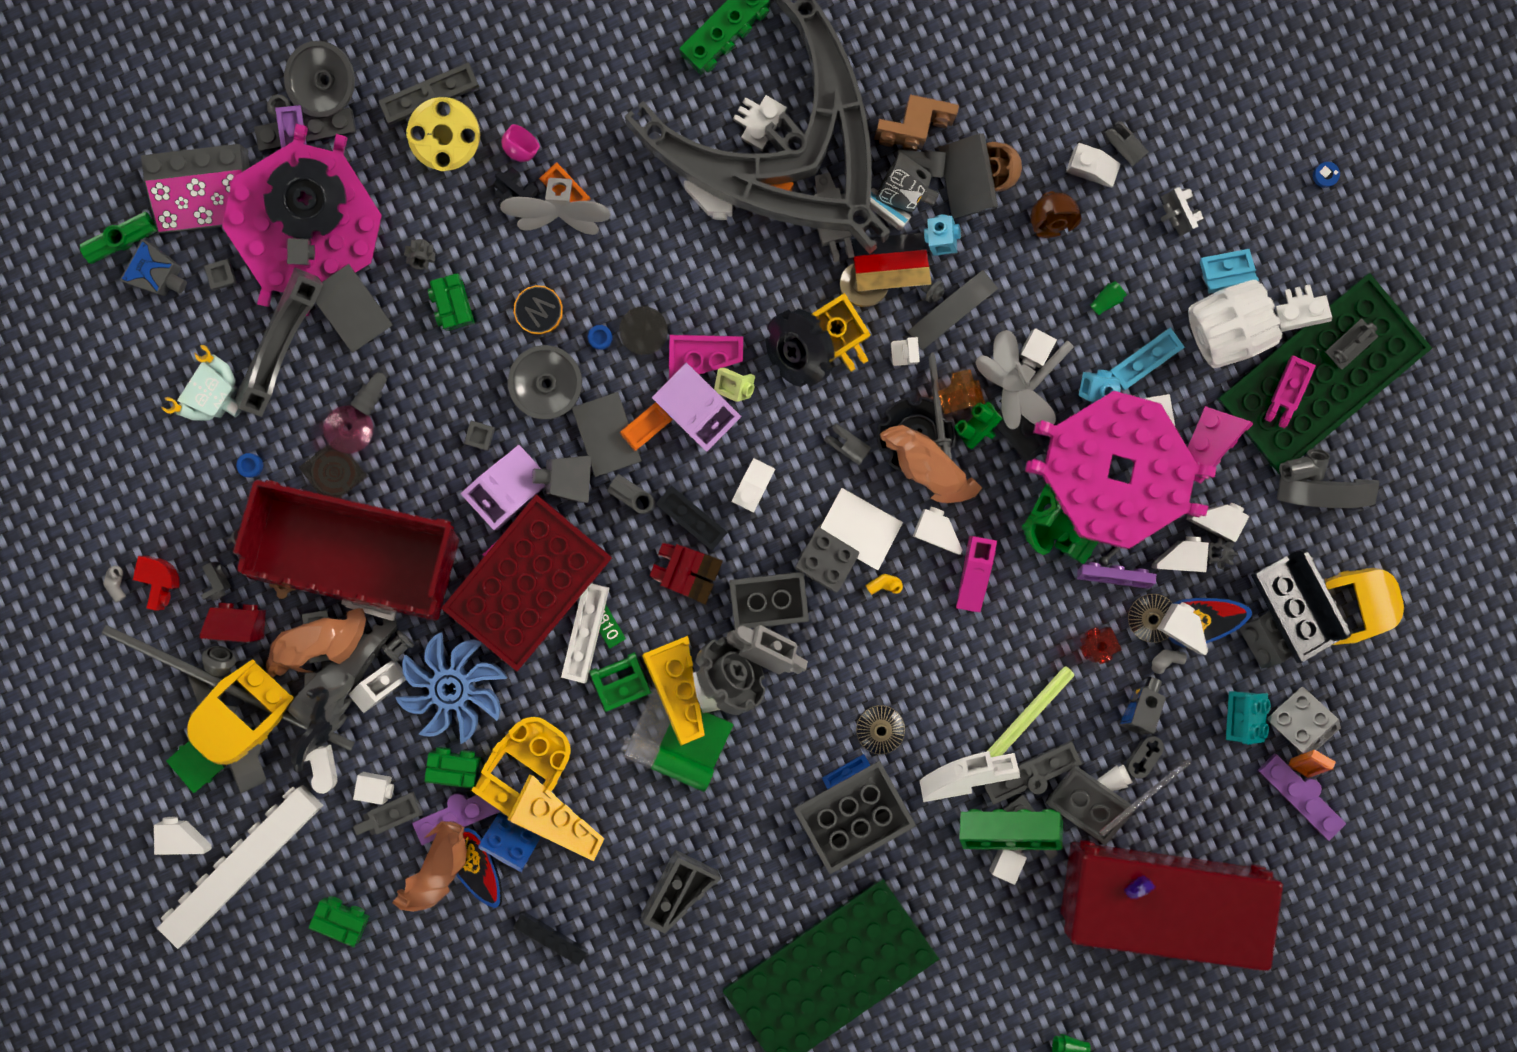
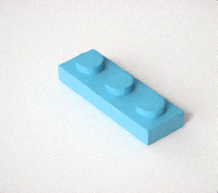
[1110,327,1185,391]

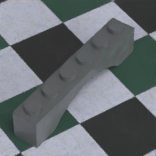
[235,267,323,417]

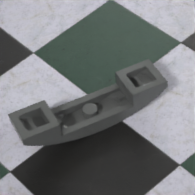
[907,270,999,351]
[1277,476,1380,508]

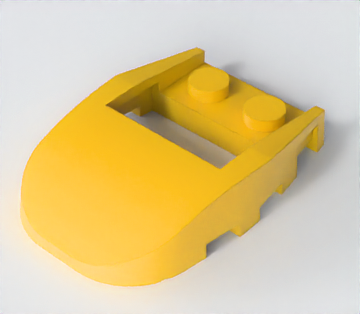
[1324,568,1404,645]
[187,659,294,765]
[471,717,571,817]

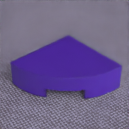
[1124,875,1155,899]

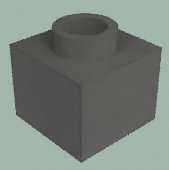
[287,238,315,265]

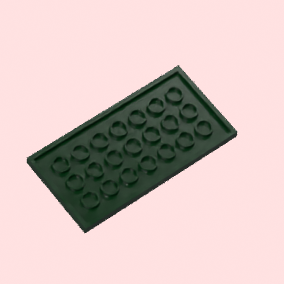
[1217,273,1432,474]
[723,877,939,1052]

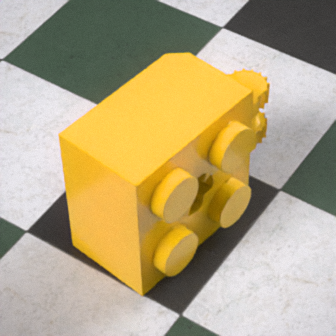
[812,293,871,372]

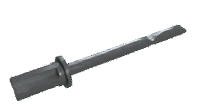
[928,352,952,460]

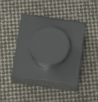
[204,259,237,291]
[464,420,495,451]

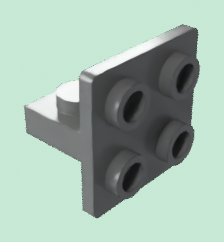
[795,528,860,593]

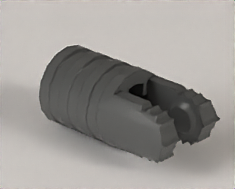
[1105,121,1149,167]
[350,372,387,416]
[824,423,871,465]

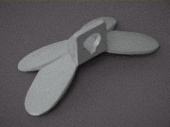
[500,178,611,235]
[976,330,1056,429]

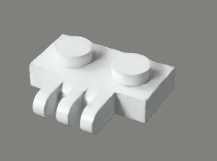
[733,95,787,151]
[1276,284,1332,332]

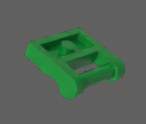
[590,652,652,712]

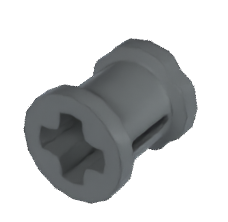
[381,630,415,663]

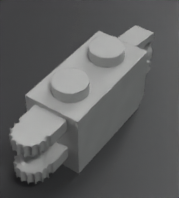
[814,173,854,262]
[726,625,808,674]

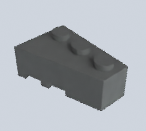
[641,850,722,934]

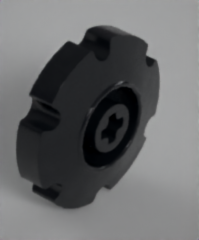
[264,158,347,240]
[765,308,835,387]
[877,396,956,473]

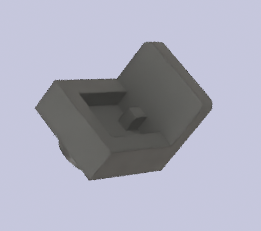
[201,562,232,601]

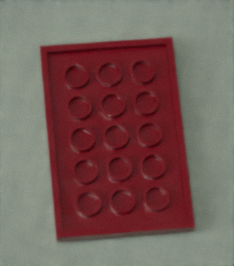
[441,494,613,672]

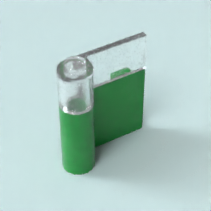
[621,688,734,792]

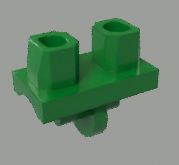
[955,401,1003,450]

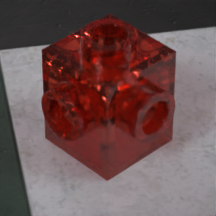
[1080,626,1122,664]

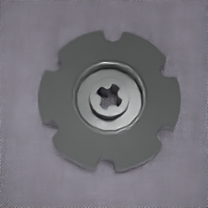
[696,637,765,715]

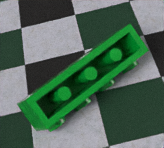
[679,0,770,75]
[959,809,1063,850]

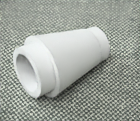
[1097,765,1133,791]

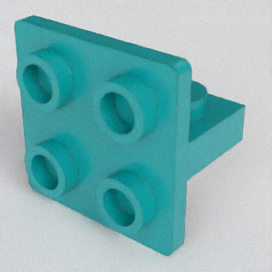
[1226,691,1271,745]

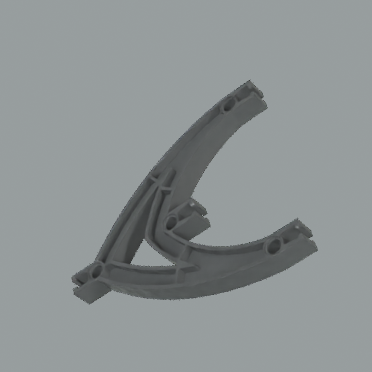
[624,0,890,254]

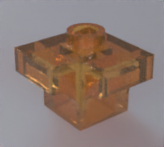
[938,369,985,415]

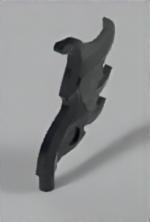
[291,673,355,772]

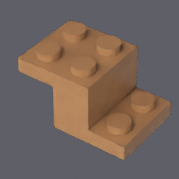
[874,95,959,151]

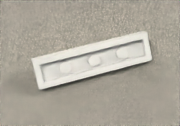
[561,583,609,683]

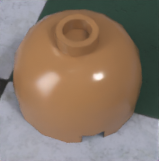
[986,142,1022,192]

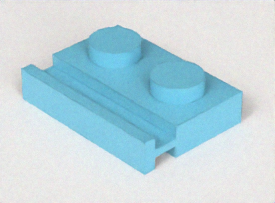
[1200,249,1259,294]

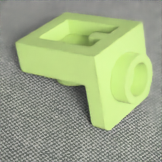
[714,367,755,402]

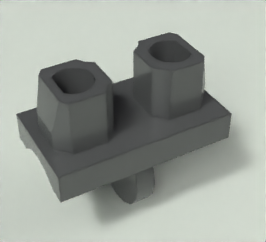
[1160,186,1204,236]

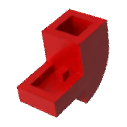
[133,556,180,611]

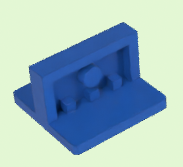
[478,813,541,873]

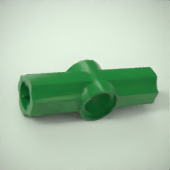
[79,212,157,264]

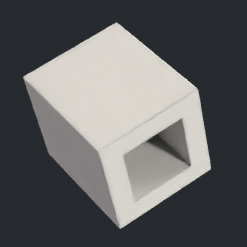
[1019,328,1057,369]
[353,772,394,805]
[989,849,1027,885]

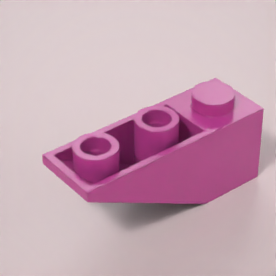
[956,536,997,613]

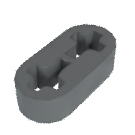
[1126,735,1164,779]

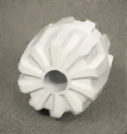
[1188,280,1282,368]

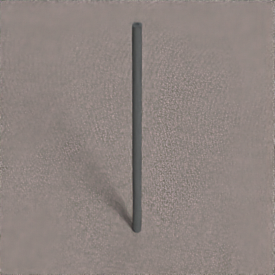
[102,625,355,751]

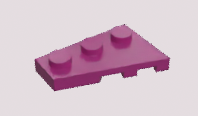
[669,335,744,379]
[1187,406,1253,484]

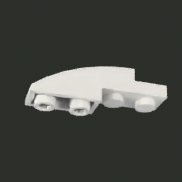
[919,751,1020,802]

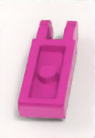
[1265,356,1316,428]

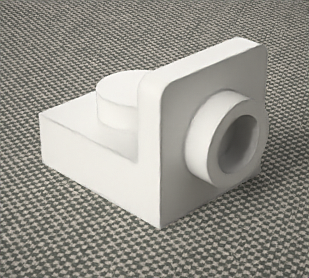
[891,337,920,366]

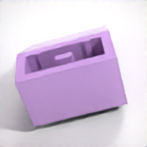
[652,363,741,452]
[460,445,545,530]

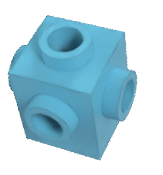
[924,215,961,256]
[1079,369,1121,404]

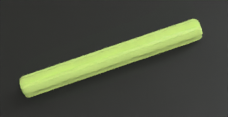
[988,667,1074,757]

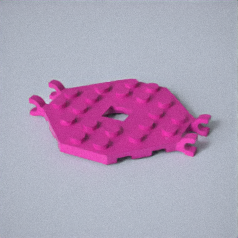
[222,124,382,316]
[1025,391,1216,549]

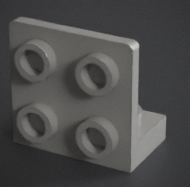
[1267,687,1341,755]

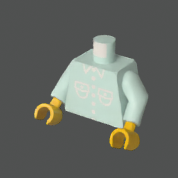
[161,345,242,421]

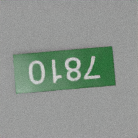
[599,605,626,649]

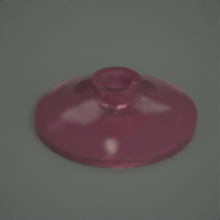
[323,405,374,453]

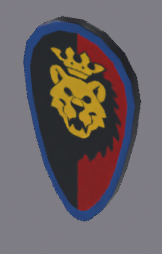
[1169,598,1252,647]
[456,828,502,908]

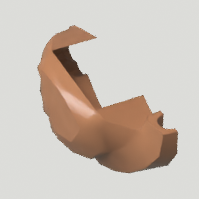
[880,424,982,503]
[266,608,366,677]
[392,821,467,912]

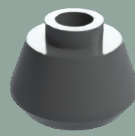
[201,646,236,678]

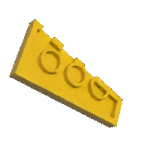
[642,636,705,746]
[507,774,604,861]

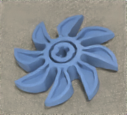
[395,632,507,744]

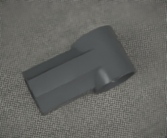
[898,149,946,178]
[1279,449,1330,483]
[607,474,656,514]

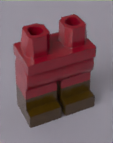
[649,543,723,605]

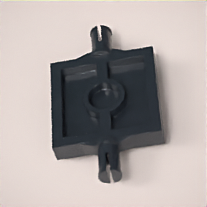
[995,399,1059,464]

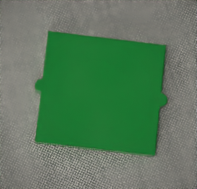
[166,741,225,794]

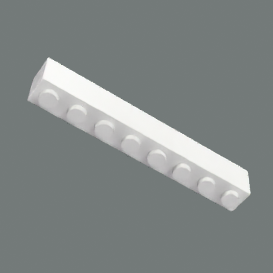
[157,785,324,949]

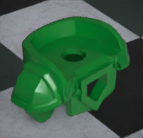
[1022,483,1089,555]

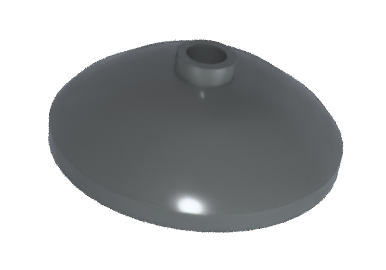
[284,41,355,117]
[508,345,582,420]

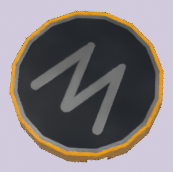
[514,285,563,335]

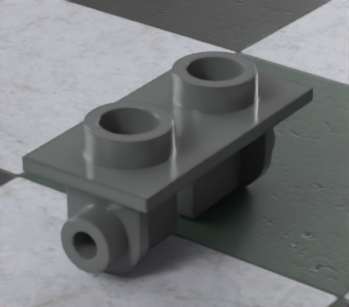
[1325,318,1379,370]

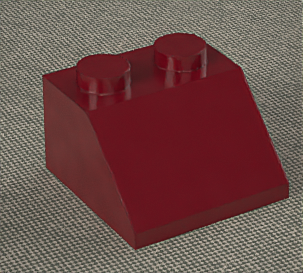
[200,602,266,642]

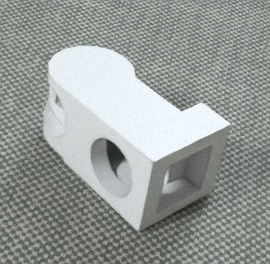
[305,744,337,793]

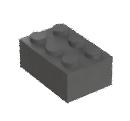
[729,572,809,630]

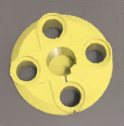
[406,97,480,171]

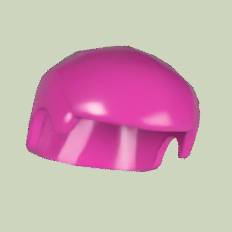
[501,124,540,162]

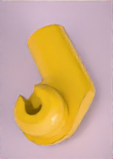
[865,574,903,595]

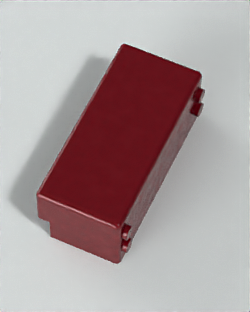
[233,480,459,621]
[1061,840,1283,971]

